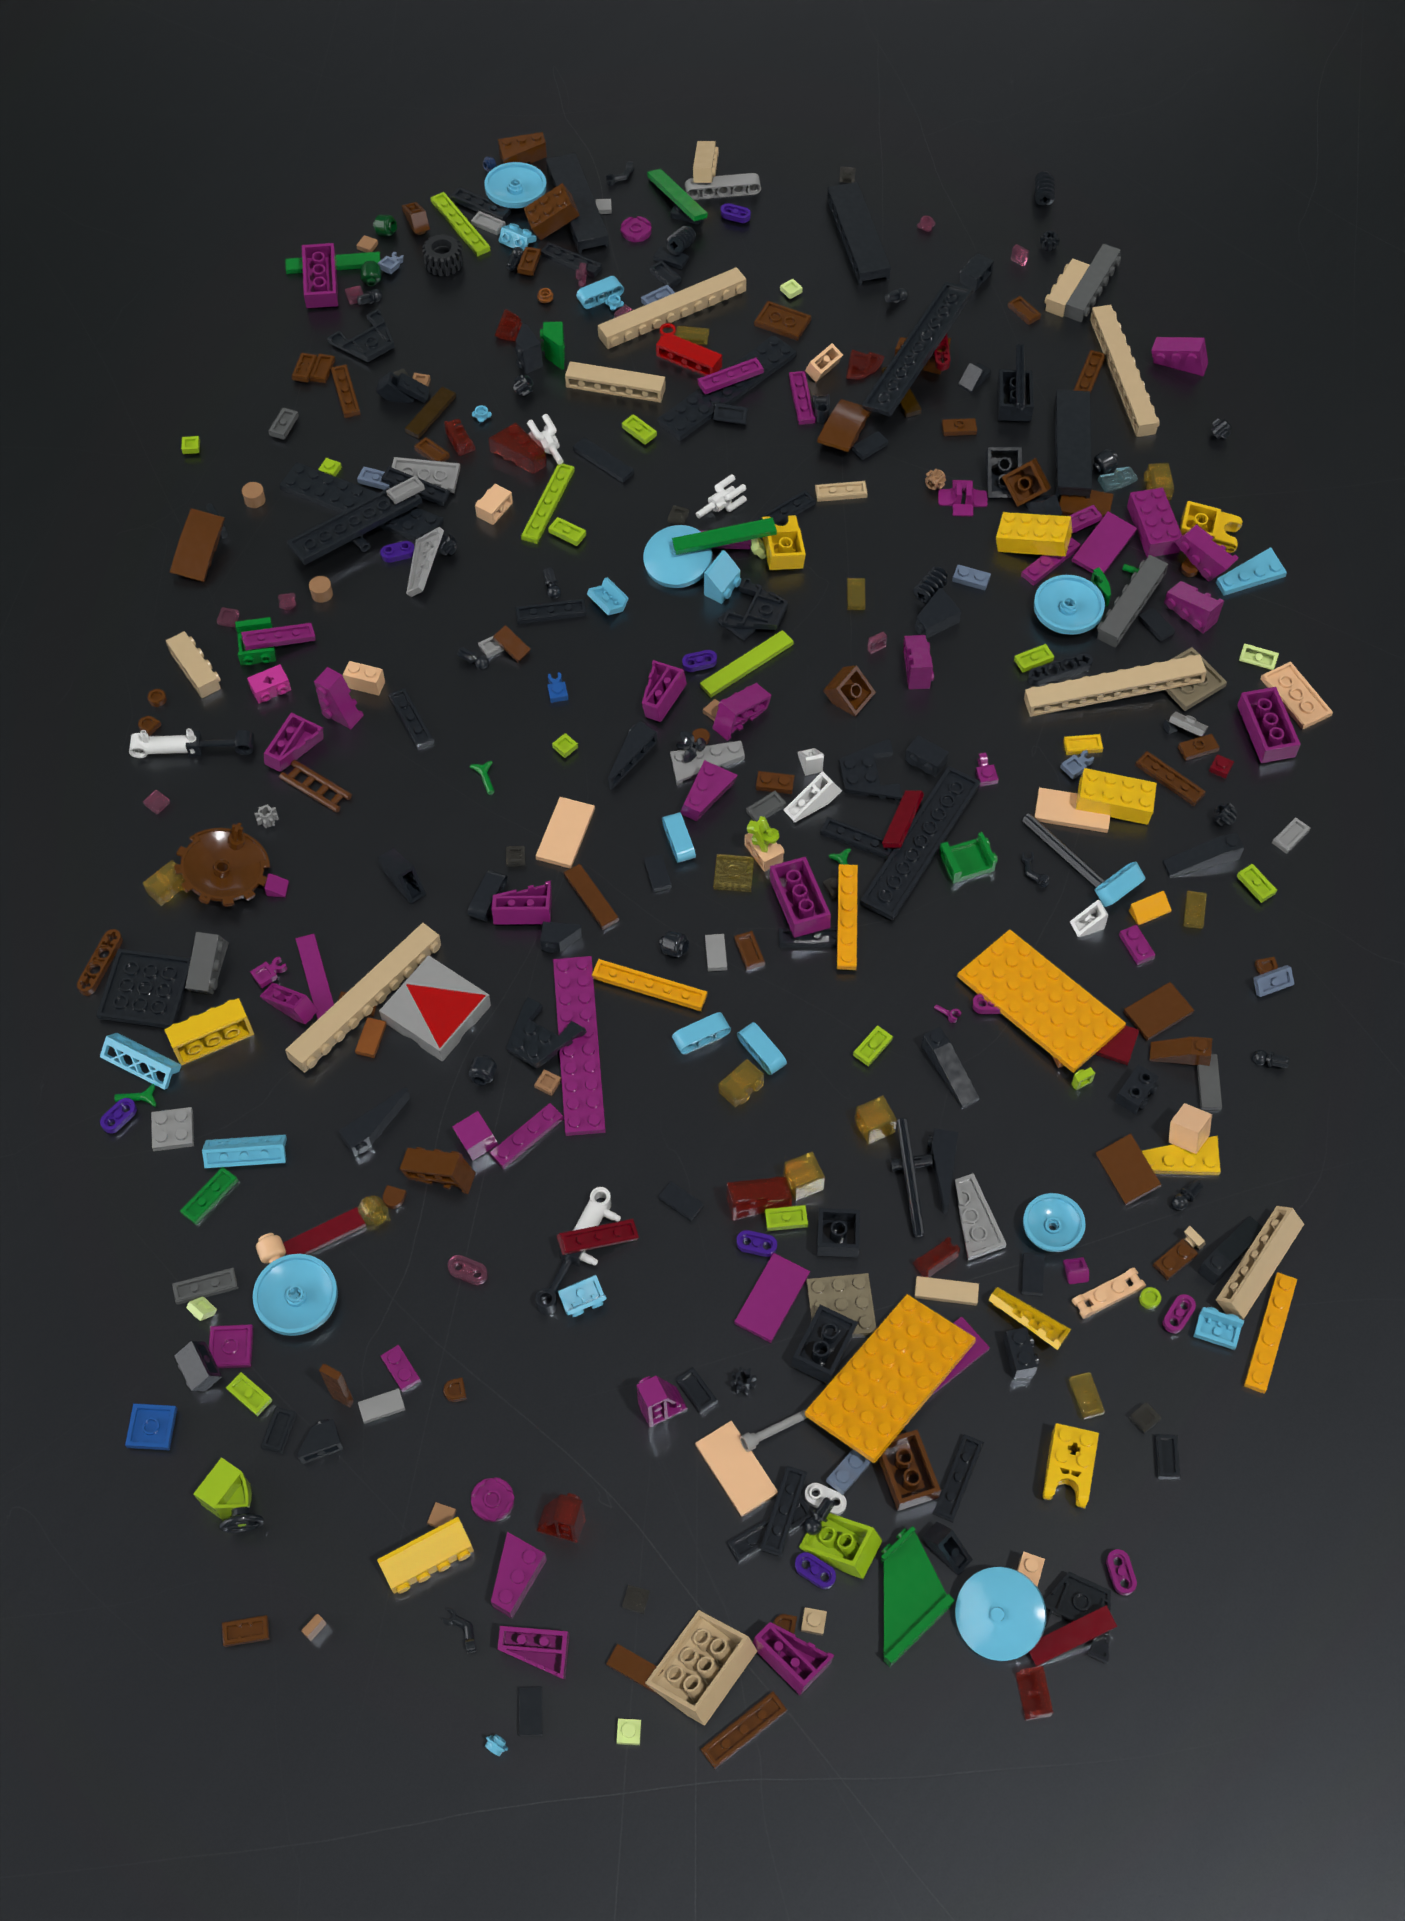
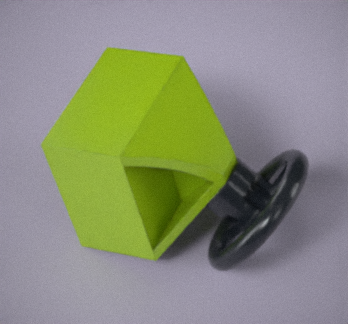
[194,1457,264,1533]

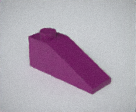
[260,983,318,1025]

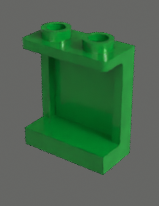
[235,617,276,666]
[939,832,998,884]

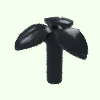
[676,731,706,763]

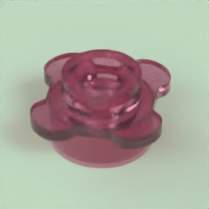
[917,216,935,232]
[278,593,296,610]

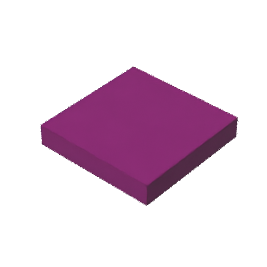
[209,1325,254,1369]

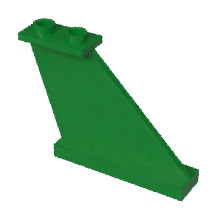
[880,1526,955,1668]

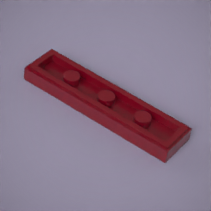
[882,791,924,848]
[283,1207,366,1255]
[557,1219,639,1255]
[1029,1605,1117,1667]

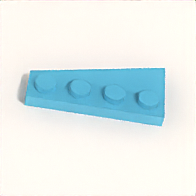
[1216,547,1287,596]

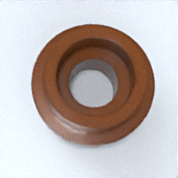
[537,288,553,303]

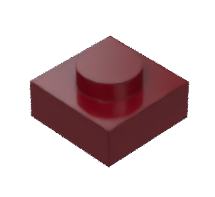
[1209,754,1234,779]

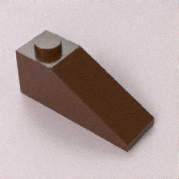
[401,202,430,235]
[1150,1037,1212,1066]

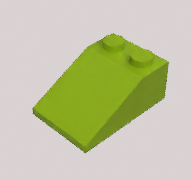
[799,1513,882,1579]

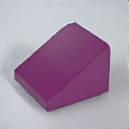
[265,874,289,898]
[1063,1257,1089,1284]

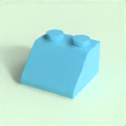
[704,550,741,604]

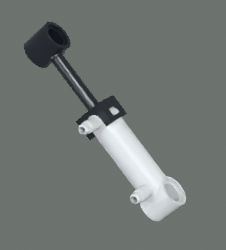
[129,728,254,758]
[535,1187,621,1315]

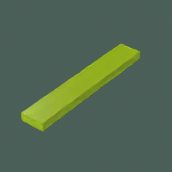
[431,192,491,257]
[521,463,575,544]
[700,630,794,698]

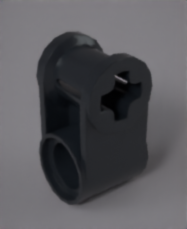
[812,393,830,424]

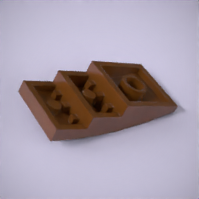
[817,399,871,452]
[170,508,225,582]

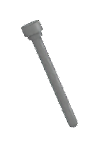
[740,1409,807,1452]

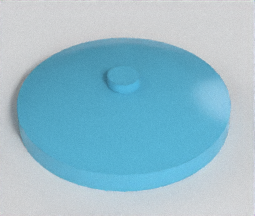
[484,162,546,208]
[643,525,712,588]
[1034,575,1105,635]
[253,1254,338,1336]
[955,1567,1046,1661]

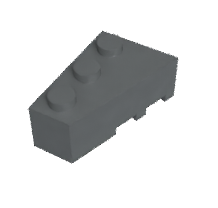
[185,932,229,995]

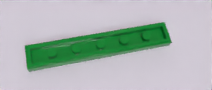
[647,169,708,222]
[285,252,381,274]
[672,517,777,555]

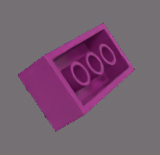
[302,243,338,308]
[1127,487,1182,558]
[1237,687,1301,763]
[770,857,831,938]

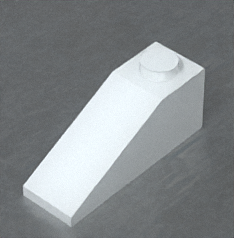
[784,771,842,822]

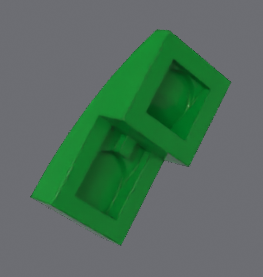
[1091,567,1111,607]

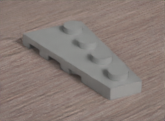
[392,457,460,493]
[406,527,444,597]
[670,741,745,785]
[954,1173,1007,1261]

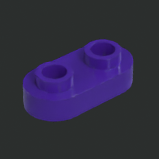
[721,203,751,223]
[380,541,414,563]
[682,650,717,672]
[100,1098,137,1133]
[736,1230,777,1257]
[795,1552,836,1589]

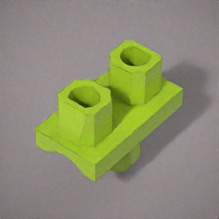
[747,816,780,853]

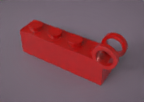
[656,323,722,376]

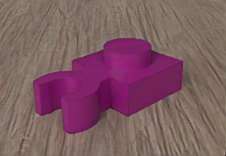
[250,957,287,988]

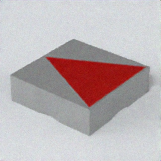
[379,955,491,1062]

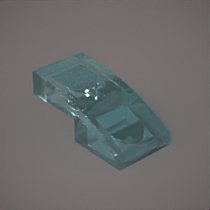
[1098,467,1138,492]

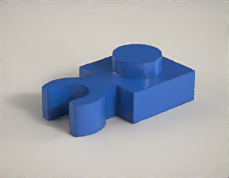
[547,672,568,703]

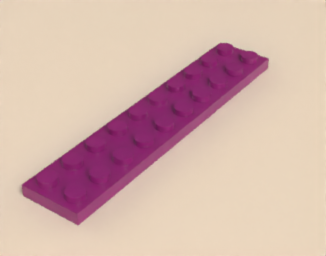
[553,956,606,1136]

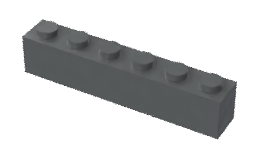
[1064,244,1121,322]
[1097,555,1168,648]

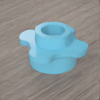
[605,294,624,310]
[472,405,492,422]
[485,1734,508,1756]

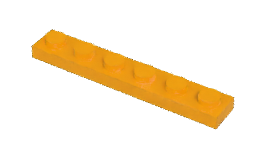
[837,864,858,970]
[592,959,707,1011]
[1244,1272,1297,1394]

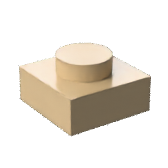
[1184,1226,1206,1250]
[801,1607,827,1636]

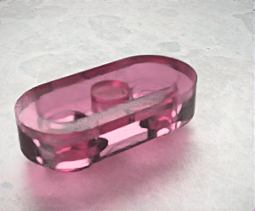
[448,1255,488,1285]

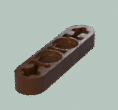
[77,929,123,996]

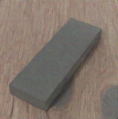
[1197,1054,1222,1110]
[172,1268,238,1305]

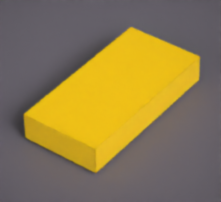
[1063,734,1103,755]

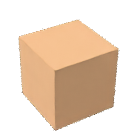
[1169,1103,1212,1154]

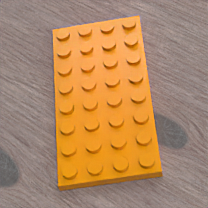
[957,929,1126,1073]
[805,1294,976,1463]

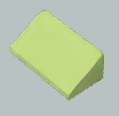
[1239,644,1279,670]

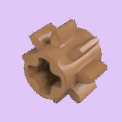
[925,469,946,490]

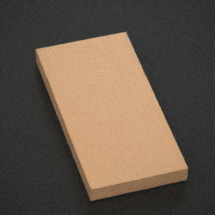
[1260,662,1333,730]
[1035,787,1110,833]
[536,797,595,869]
[695,1421,778,1517]

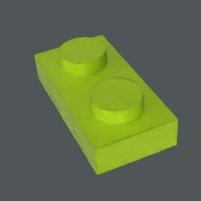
[622,414,657,445]
[548,517,586,546]
[1014,644,1054,673]
[1237,864,1277,903]
[853,1025,893,1067]
[765,1205,808,1231]
[226,1372,272,1417]

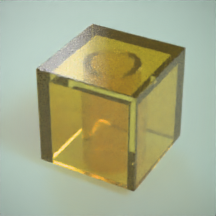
[855,1096,897,1144]
[784,1152,825,1200]

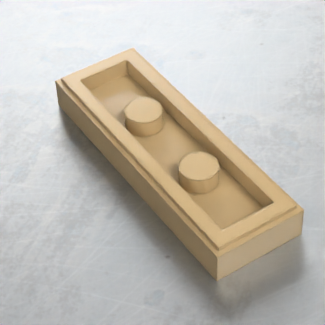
[815,481,867,502]
[914,1276,979,1306]

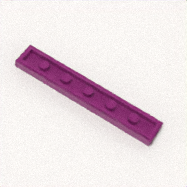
[295,934,334,1019]

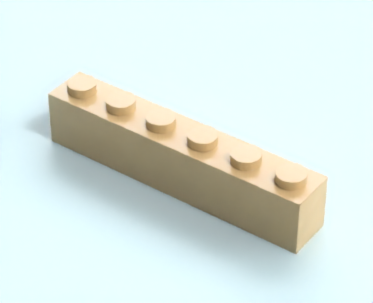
[565,361,666,403]
[1216,1206,1304,1319]

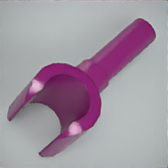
[934,1004,961,1023]

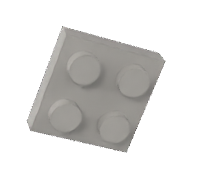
[151,1107,194,1151]

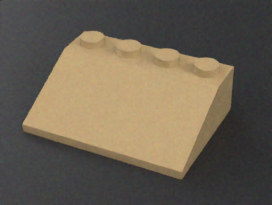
[645,1610,757,1726]

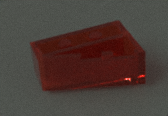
[489,423,547,474]
[727,1177,792,1221]
[536,1493,586,1543]

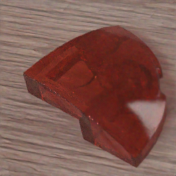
[495,309,522,341]
[846,350,885,379]

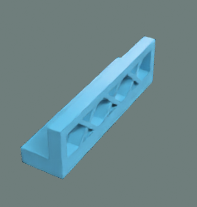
[100,1033,182,1090]
[202,1135,287,1168]

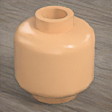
[256,1233,286,1264]

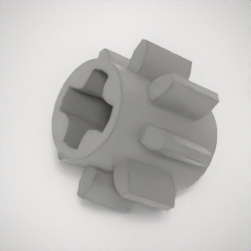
[255,804,279,828]

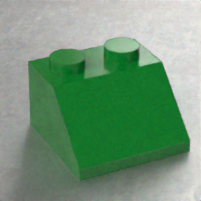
[540,322,565,369]

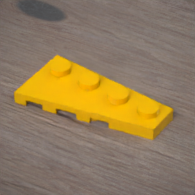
[1142,1136,1221,1176]
[989,1287,1071,1350]

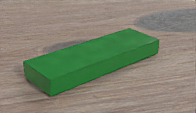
[180,1167,238,1225]

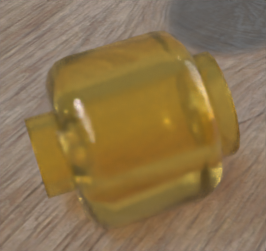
[358,1196,388,1226]

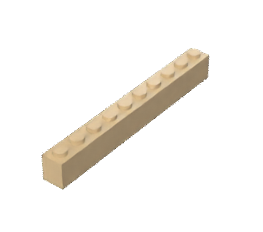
[598,267,746,349]
[1090,305,1160,437]
[1024,655,1206,717]
[285,923,441,1073]

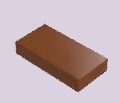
[355,1017,387,1058]

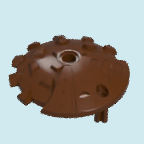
[174,823,270,906]

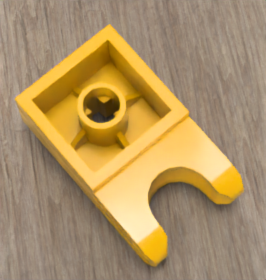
[1179,501,1243,553]
[762,515,806,570]
[1042,1423,1099,1509]

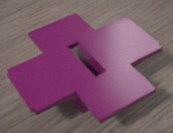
[938,480,987,517]

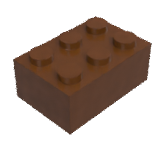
[524,183,580,240]
[878,1429,941,1511]

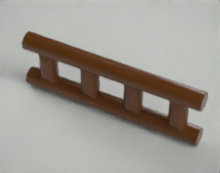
[279,760,352,813]

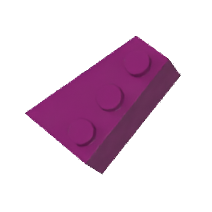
[1151,337,1208,376]
[903,635,934,689]
[642,660,687,722]
[712,683,772,741]
[680,760,738,821]
[492,881,552,924]
[637,1376,688,1427]
[753,1622,835,1695]

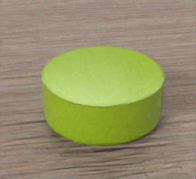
[1139,1287,1161,1309]

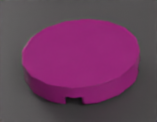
[621,216,652,242]
[471,1477,515,1522]

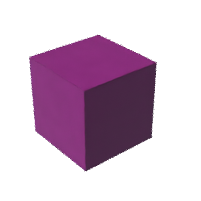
[452,1111,498,1160]

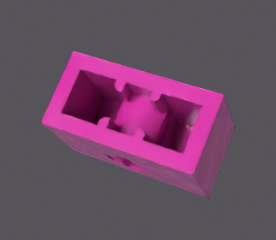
[247,665,291,704]

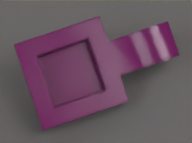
[975,753,998,786]

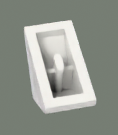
[798,748,824,776]
[1070,900,1108,937]

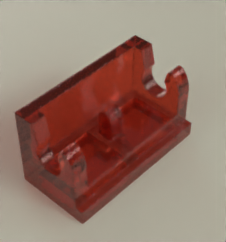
[444,419,476,456]
[913,1237,960,1277]
[1016,1666,1053,1721]

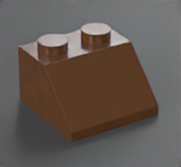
[1002,458,1051,507]
[823,665,876,716]

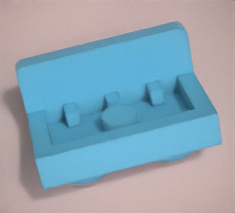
[499,223,537,250]
[587,577,628,615]
[557,1275,607,1317]
[1193,1307,1244,1350]

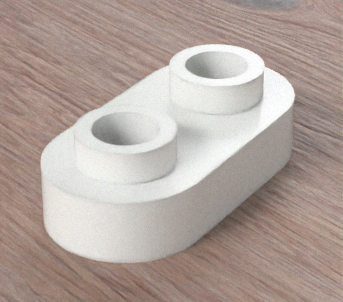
[804,1483,847,1516]

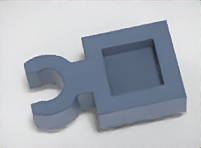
[378,252,404,274]
[1060,750,1094,779]

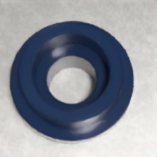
[483,156,496,173]

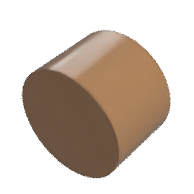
[242,482,266,508]
[309,576,333,603]

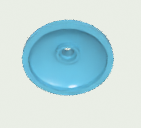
[1023,1193,1086,1252]

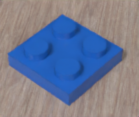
[125,1403,177,1450]

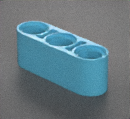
[576,276,624,309]
[662,812,696,863]
[1095,861,1146,907]
[672,1012,731,1054]
[737,1022,787,1075]

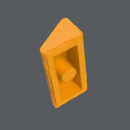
[1129,891,1172,926]

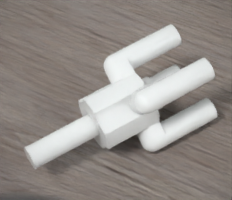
[527,414,563,464]
[696,474,747,519]

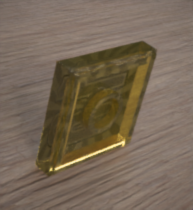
[714,854,754,892]

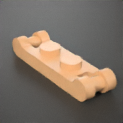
[1072,1268,1146,1319]

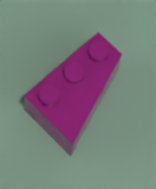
[1175,524,1239,582]
[1164,581,1224,634]
[314,667,364,730]
[264,713,323,772]
[491,1532,547,1618]
[497,1626,570,1680]

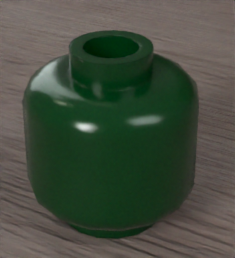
[373,214,397,236]
[360,261,381,286]

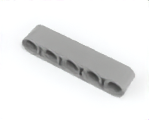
[685,173,761,200]

